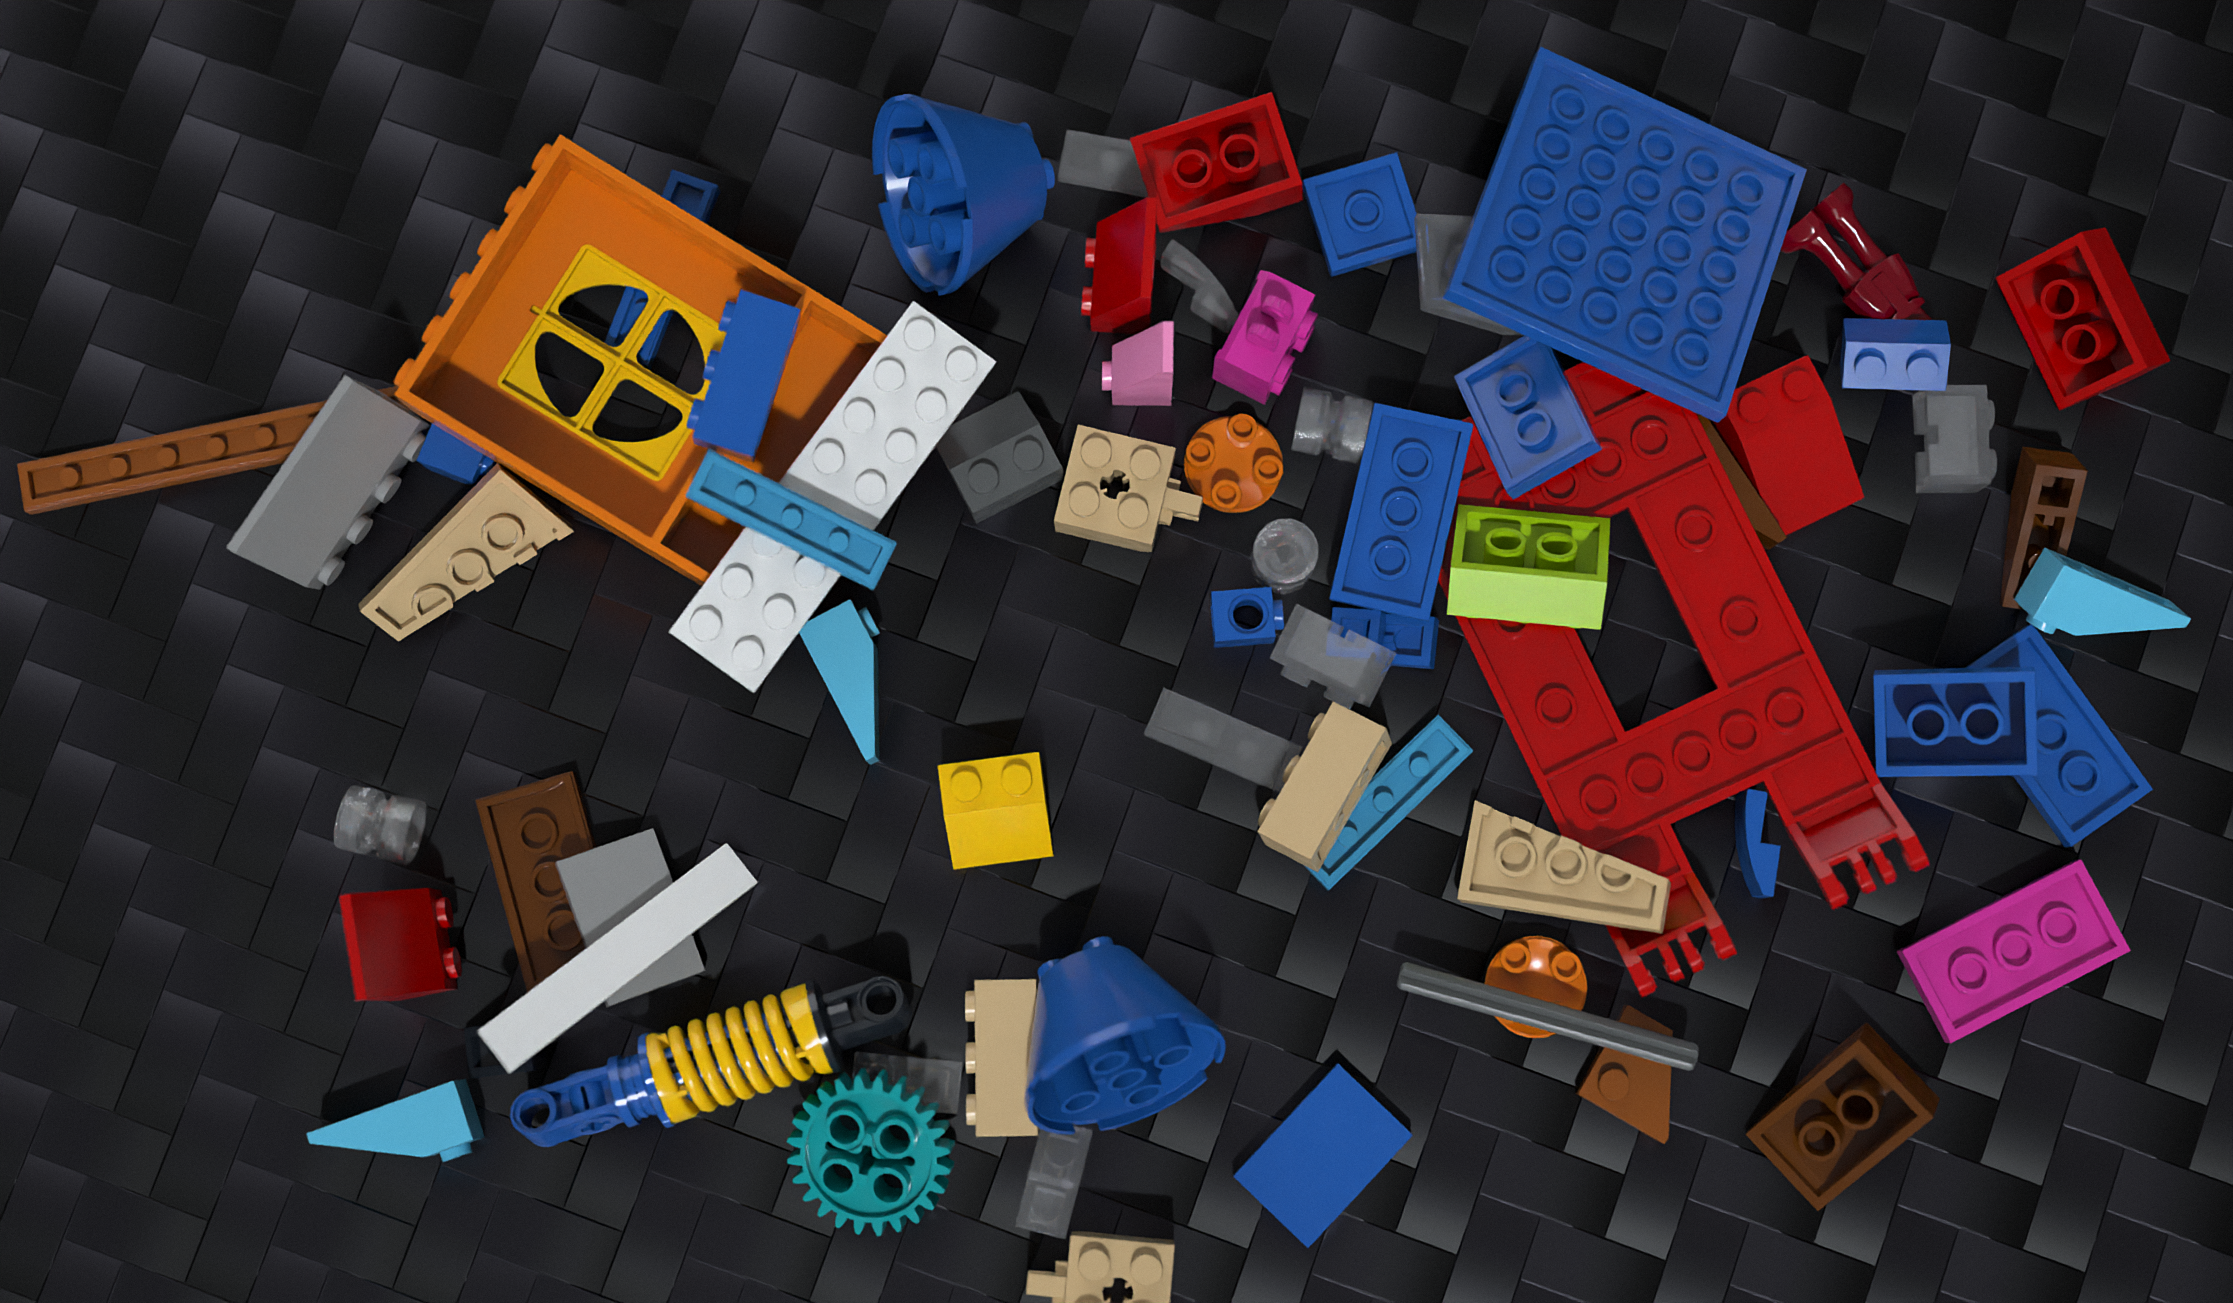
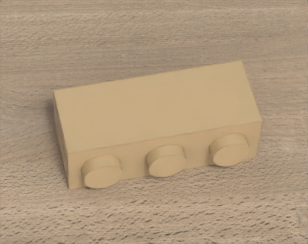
[1258,702,1392,872]
[965,979,1040,1137]

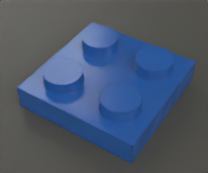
[1302,152,1426,277]

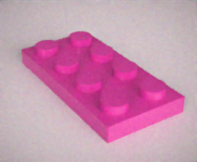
[1897,859,2131,1043]

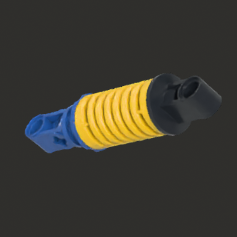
[510,976,912,1147]

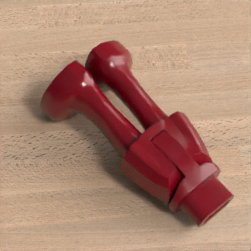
[1781,182,1932,320]

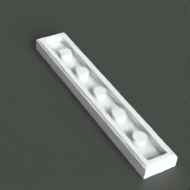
[477,843,758,1074]

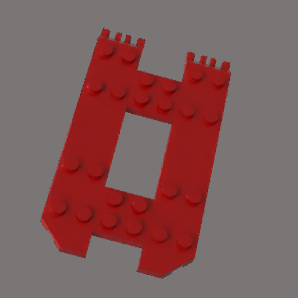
[1438,362,1929,997]

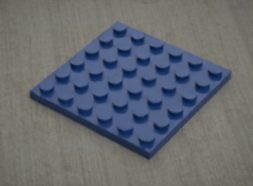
[1442,47,1807,423]

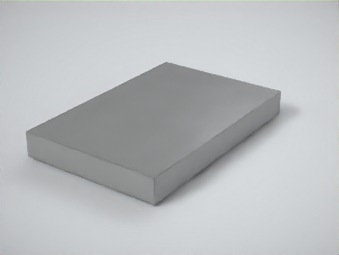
[555,828,705,1007]

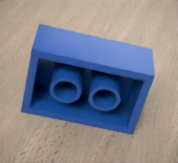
[1874,667,2038,777]

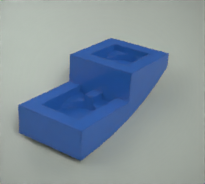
[1327,607,1439,669]
[1735,789,1781,899]

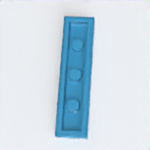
[685,449,897,590]
[1304,715,1473,890]

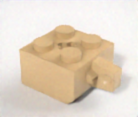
[1054,425,1203,552]
[1026,1231,1175,1303]

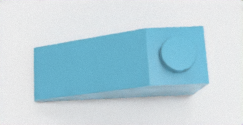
[2014,547,2191,636]
[799,599,880,765]
[307,1079,485,1162]

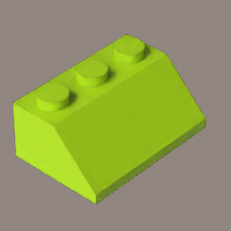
[1447,504,1610,630]

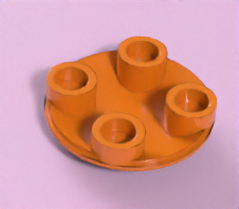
[1184,414,1283,513]
[1485,936,1587,1038]

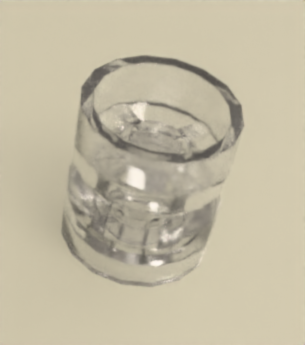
[1291,387,1373,464]
[1251,519,1318,593]
[334,785,427,865]

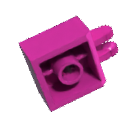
[1212,270,1318,405]

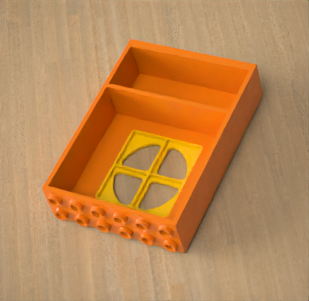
[394,135,888,586]

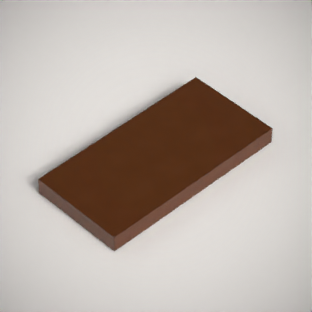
[475,771,596,993]

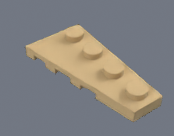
[359,463,574,641]
[1457,800,1671,934]

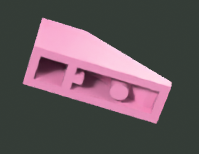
[1102,322,1173,406]

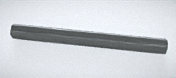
[1397,962,1699,1071]

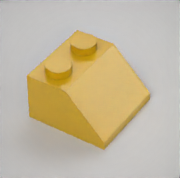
[938,752,1054,870]

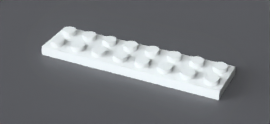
[669,301,996,693]

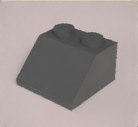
[936,391,1064,524]

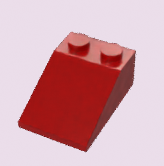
[1130,92,1303,233]
[1081,197,1157,334]
[1711,355,1865,536]
[339,888,462,1001]

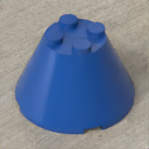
[872,94,1055,296]
[1024,937,1226,1134]

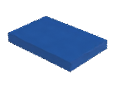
[1454,335,1602,500]
[1233,1063,1413,1248]

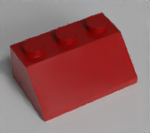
[1996,227,2170,410]

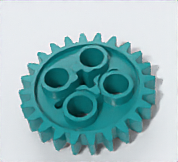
[787,1068,955,1236]

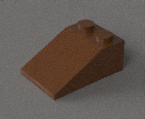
[1746,1022,1940,1211]

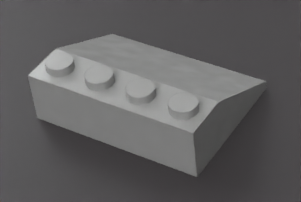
[226,375,431,590]

